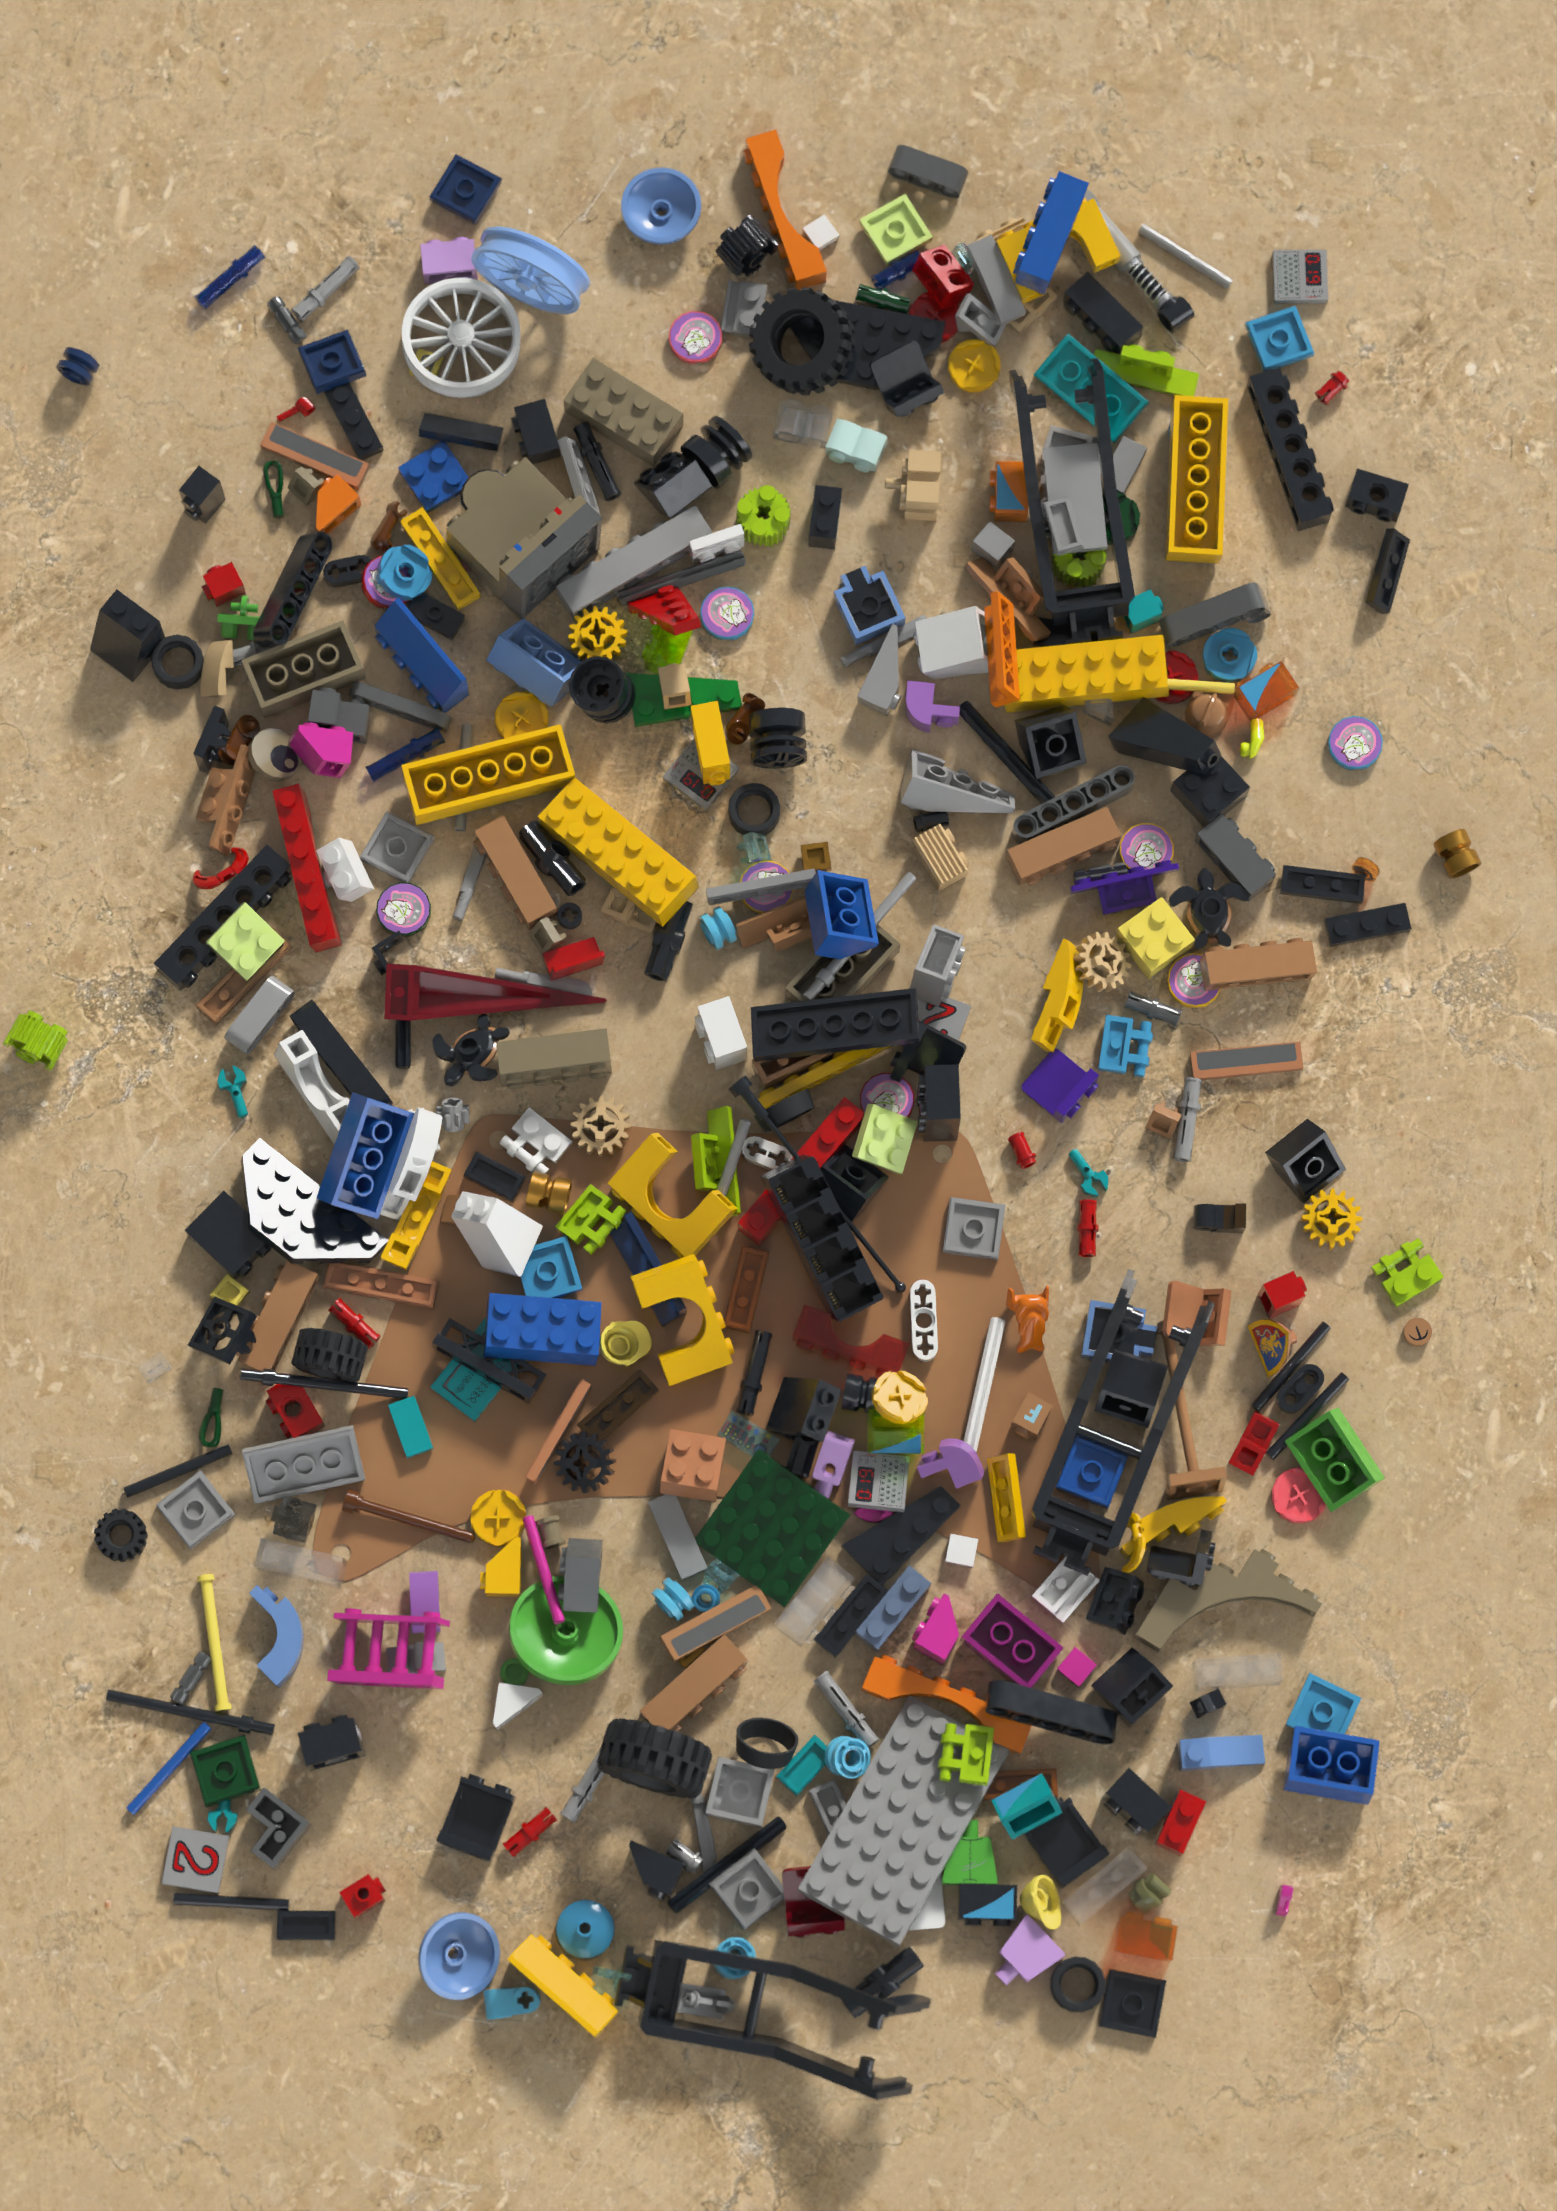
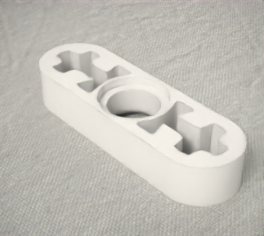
[910,1280,938,1362]

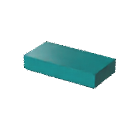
[388,1395,434,1459]
[776,1735,827,1797]

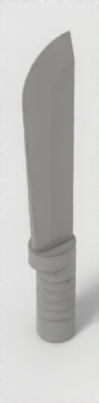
[840,614,926,667]
[452,839,486,921]
[494,968,592,996]
[691,1793,717,1873]

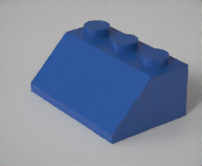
[804,870,879,959]
[1283,1726,1380,1805]

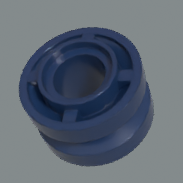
[56,347,100,386]

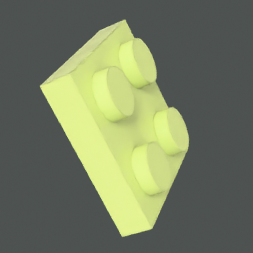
[859,194,933,266]
[206,902,285,981]
[852,1104,918,1174]

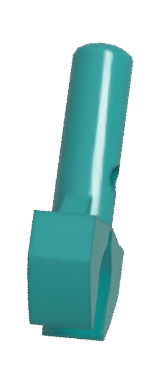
[217,1066,248,1118]
[1068,1149,1108,1198]
[208,1800,238,1833]

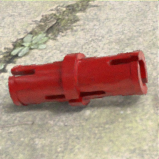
[1077,1199,1099,1257]
[328,1298,381,1349]
[502,1806,558,1858]

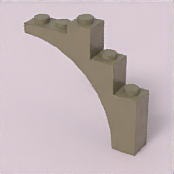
[1134,1549,1322,1652]

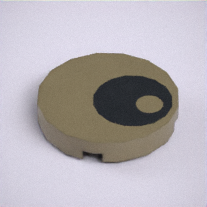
[248,728,302,782]

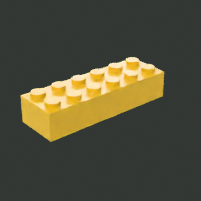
[1165,395,1228,564]
[1005,635,1169,713]
[401,724,575,825]
[537,777,699,927]

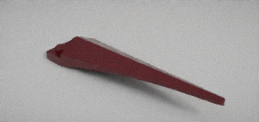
[384,964,607,1021]

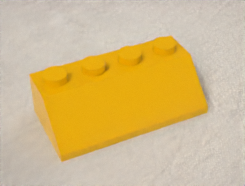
[507,1934,619,2038]

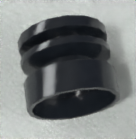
[680,416,752,489]
[569,656,636,724]
[749,707,807,769]

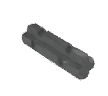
[267,296,306,344]
[1073,862,1128,882]
[170,1652,211,1705]

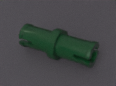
[855,283,911,314]

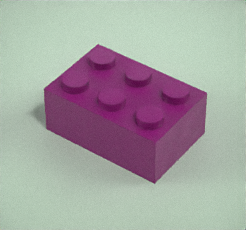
[960,1593,1064,1688]

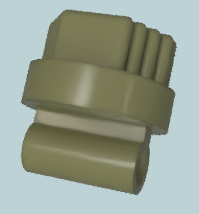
[1128,1873,1171,1914]

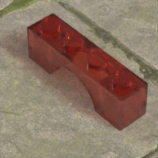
[792,1304,910,1377]

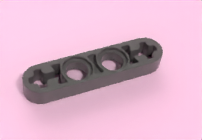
[349,682,452,732]

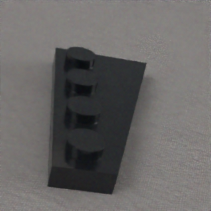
[841,1486,961,1586]

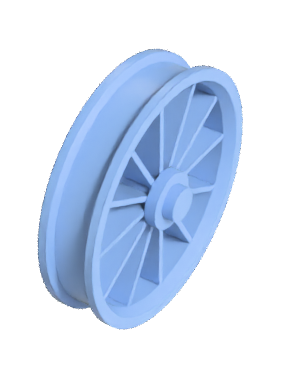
[471,226,590,314]

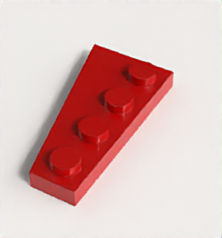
[627,585,701,636]

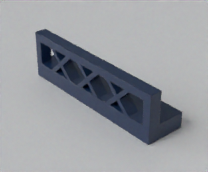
[609,1212,687,1327]

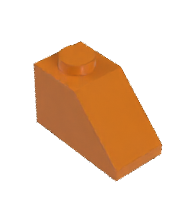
[316,474,361,534]

